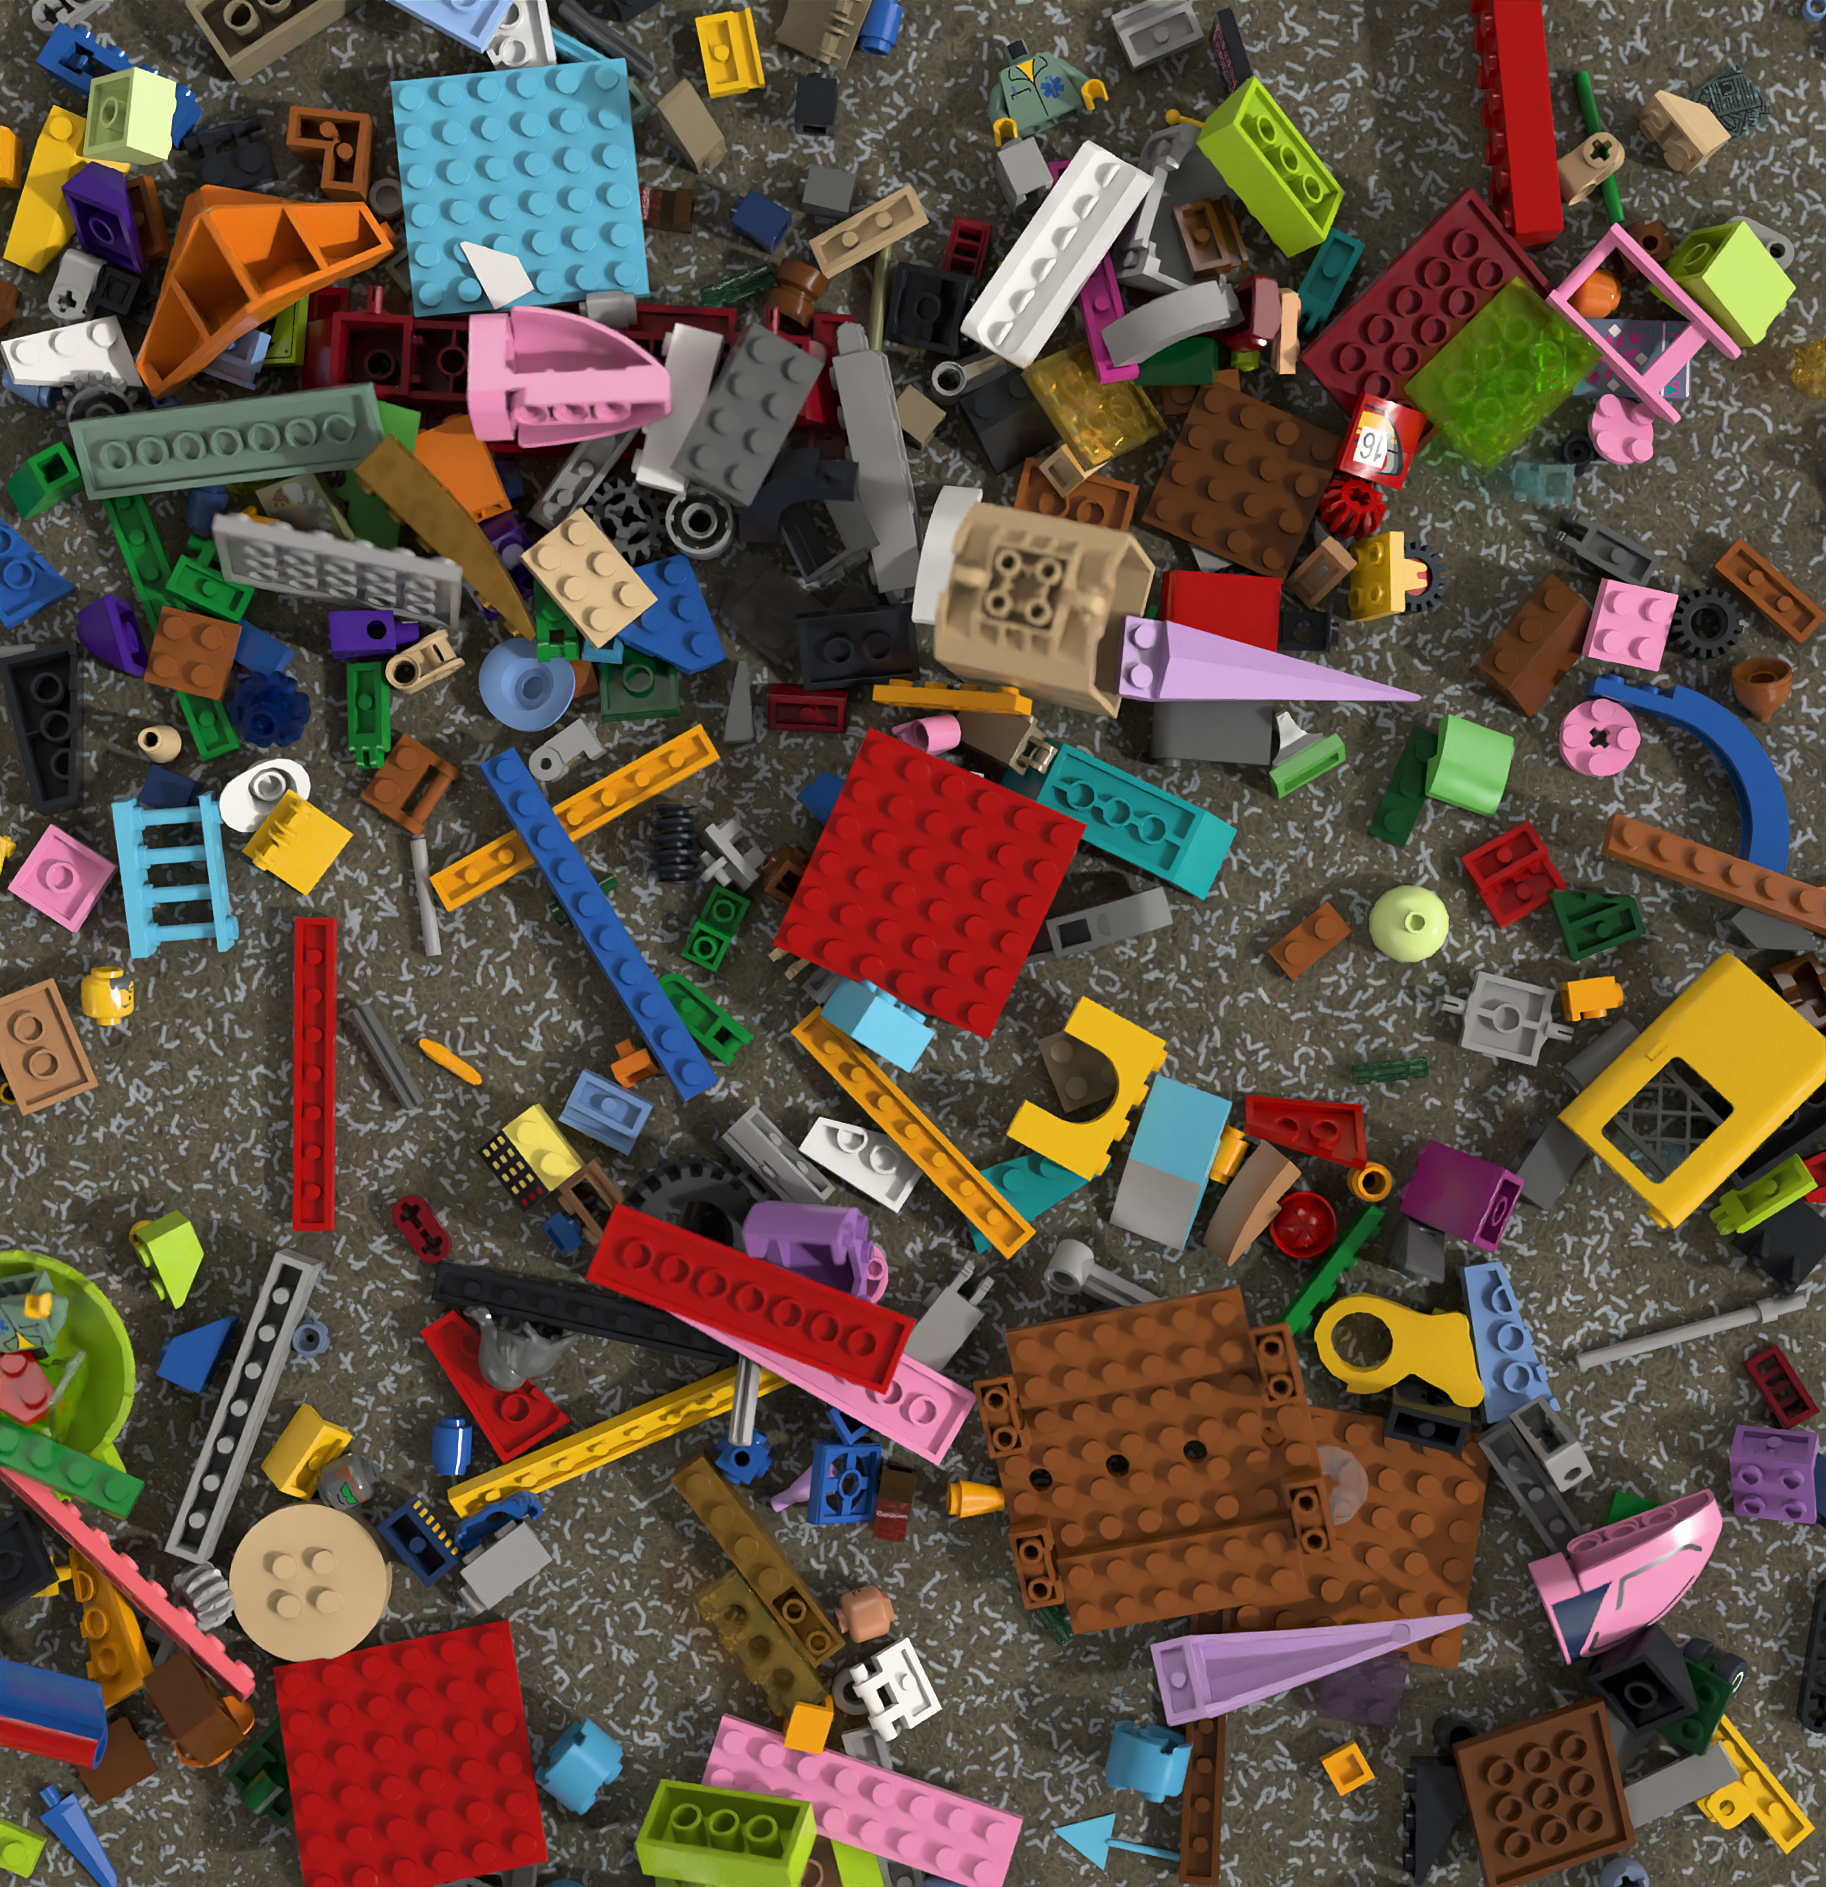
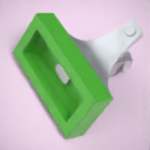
[1269,710,1346,799]

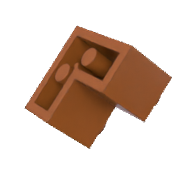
[286,105,378,205]

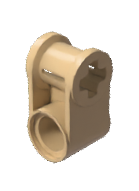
[1557,132,1625,206]
[386,629,465,694]

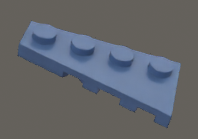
[1458,1260,1561,1423]

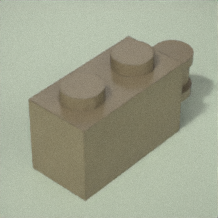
[956,711,1058,777]

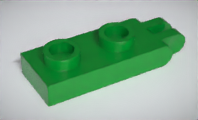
[347,662,391,769]

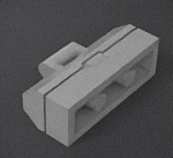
[715,1105,836,1205]

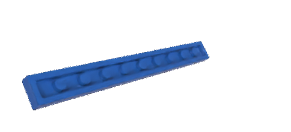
[478,747,718,1103]

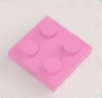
[1582,578,1679,671]
[7,824,120,932]

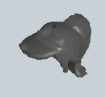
[463,1305,581,1392]

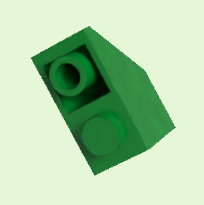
[5,441,85,521]

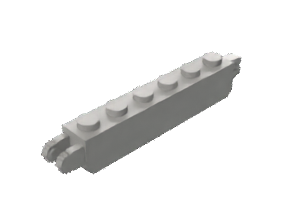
[829,322,924,604]

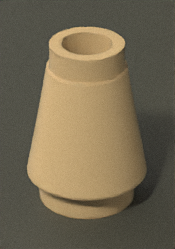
[138,724,181,763]

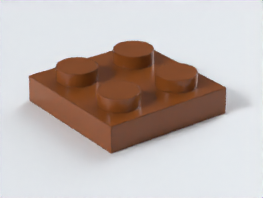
[143,605,242,702]

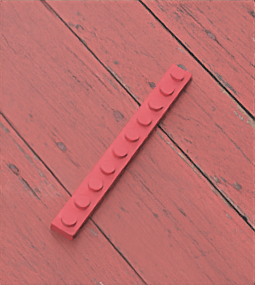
[0,1466,256,1704]

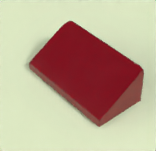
[768,683,848,734]

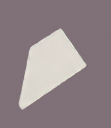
[460,241,534,310]

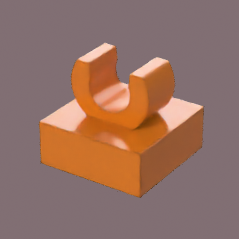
[610,1039,660,1089]

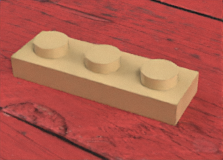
[808,184,929,279]

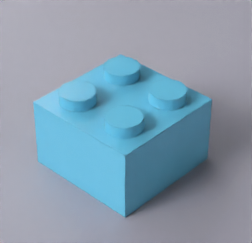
[819,976,935,1073]

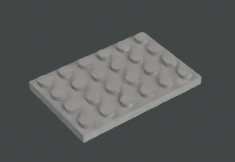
[212,513,462,630]

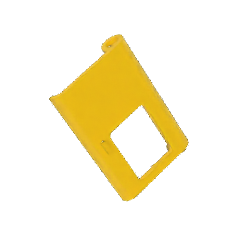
[1557,951,1826,1229]

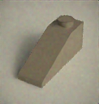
[656,78,726,175]

